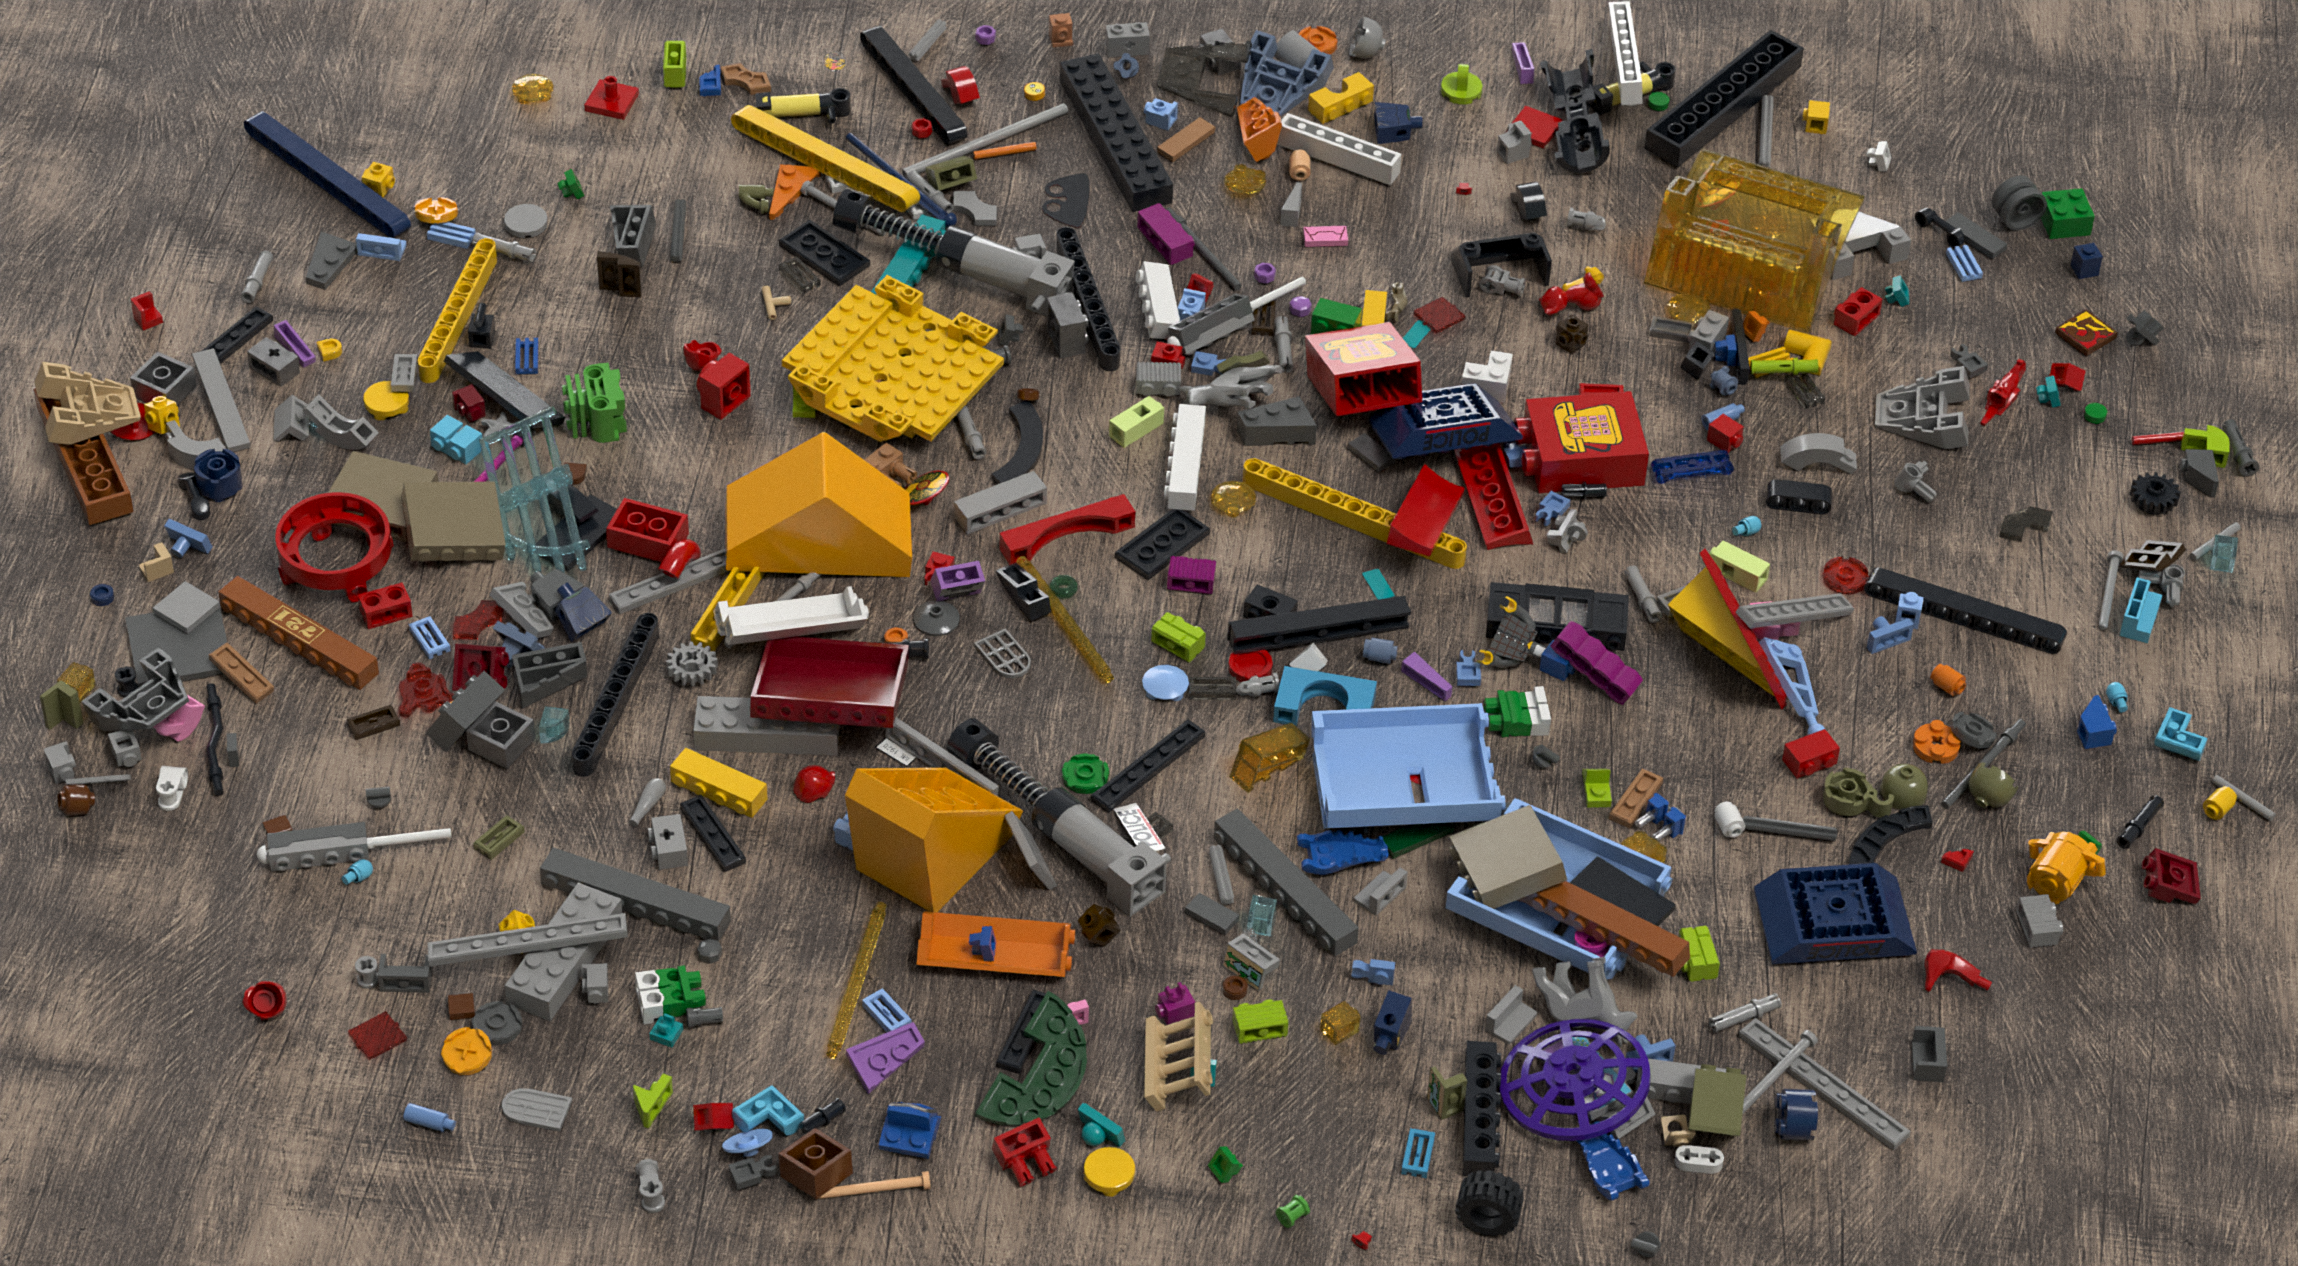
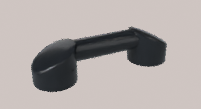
[1915,208,1964,249]
[178,472,211,520]

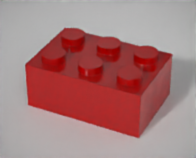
[606,498,689,562]

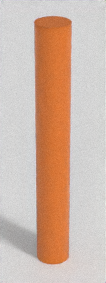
[973,142,1037,160]

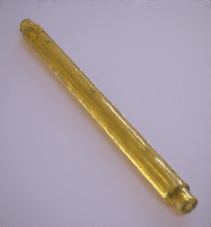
[1017,556,1114,683]
[826,902,887,1058]

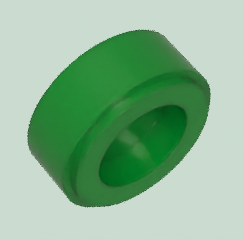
[1648,92,1670,111]
[2084,403,2107,424]

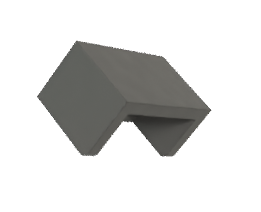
[378,954,433,993]
[1911,1026,1947,1082]

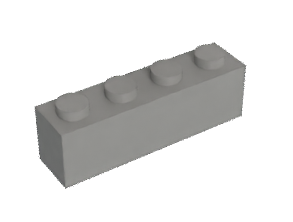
[954,471,1047,534]
[1635,1057,1726,1104]

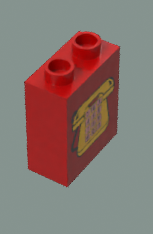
[1305,322,1422,416]
[1514,391,1649,494]

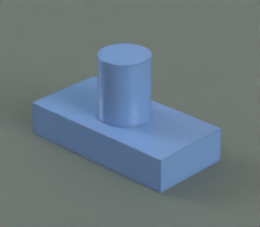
[164,519,212,558]
[1867,616,1914,654]
[1626,1034,1676,1073]

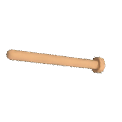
[819,1171,931,1199]

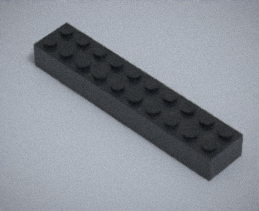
[1644,30,1804,167]
[1059,53,1173,212]

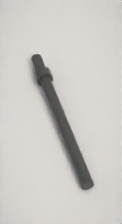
[1165,207,1242,291]
[1941,719,2026,809]

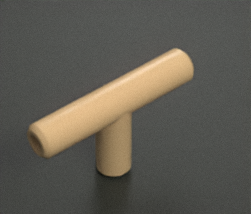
[762,286,791,320]

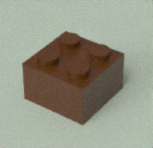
[778,1128,853,1199]

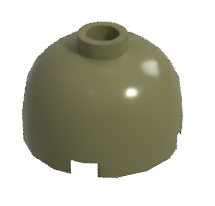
[1879,763,1928,810]
[1969,763,2018,808]

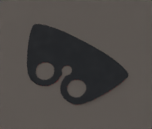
[1042,173,1090,227]

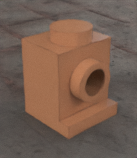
[1049,13,1073,48]

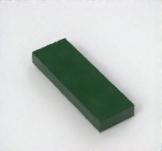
[1383,822,1454,859]

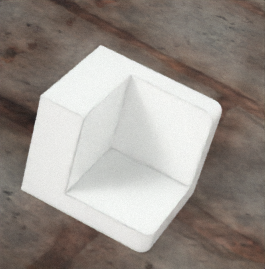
[1289,643,1328,671]

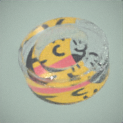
[825,52,846,71]

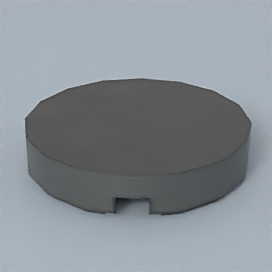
[1950,712,1997,748]
[472,1001,522,1045]

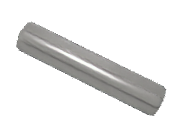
[909,19,946,62]
[1209,845,1234,905]

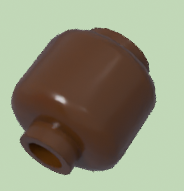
[57,784,95,816]

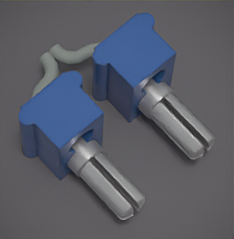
[1635,793,1686,842]

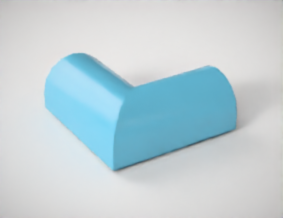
[2154,707,2208,761]
[732,1085,804,1135]

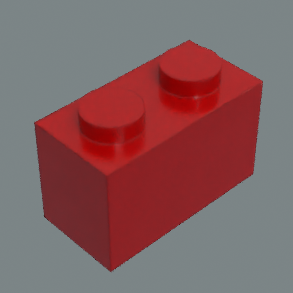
[1782,729,1840,779]

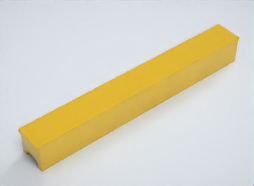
[691,567,766,651]

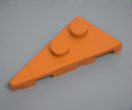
[769,164,821,220]

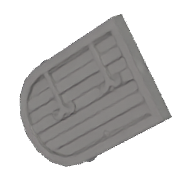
[502,1088,572,1132]

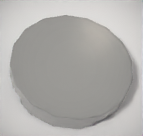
[504,204,547,238]

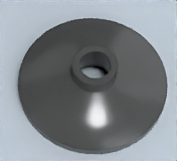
[913,601,960,636]

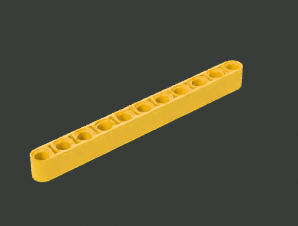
[731,105,920,212]
[1243,458,1467,569]

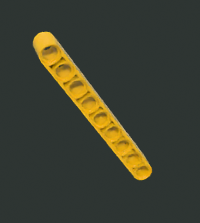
[418,238,497,383]

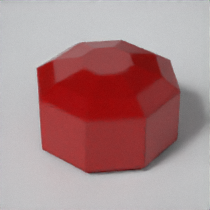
[912,118,932,138]

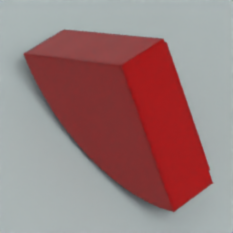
[1941,849,1974,872]

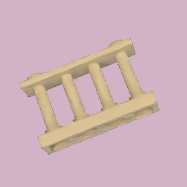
[1144,1002,1213,1111]

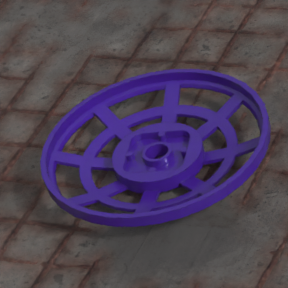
[1500,1019,1651,1141]

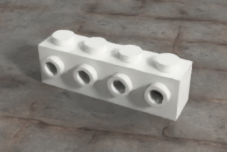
[1136,261,1180,340]

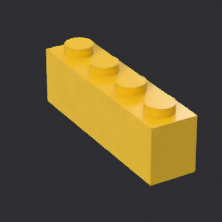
[670,747,768,818]

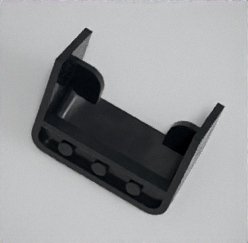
[1451,233,1552,298]

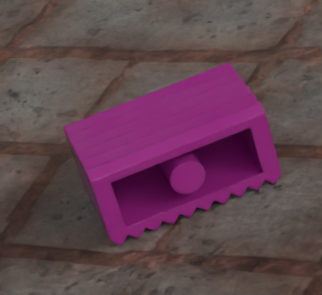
[1167,556,1216,594]

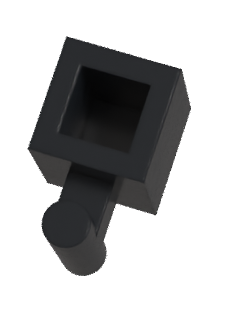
[468,303,496,349]

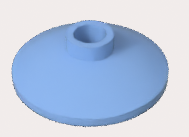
[722,1129,773,1157]

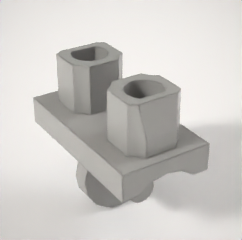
[1547,509,1588,553]

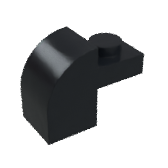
[1510,181,1547,220]

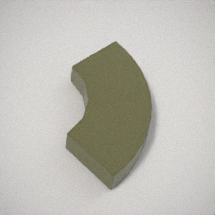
[1217,351,1270,374]

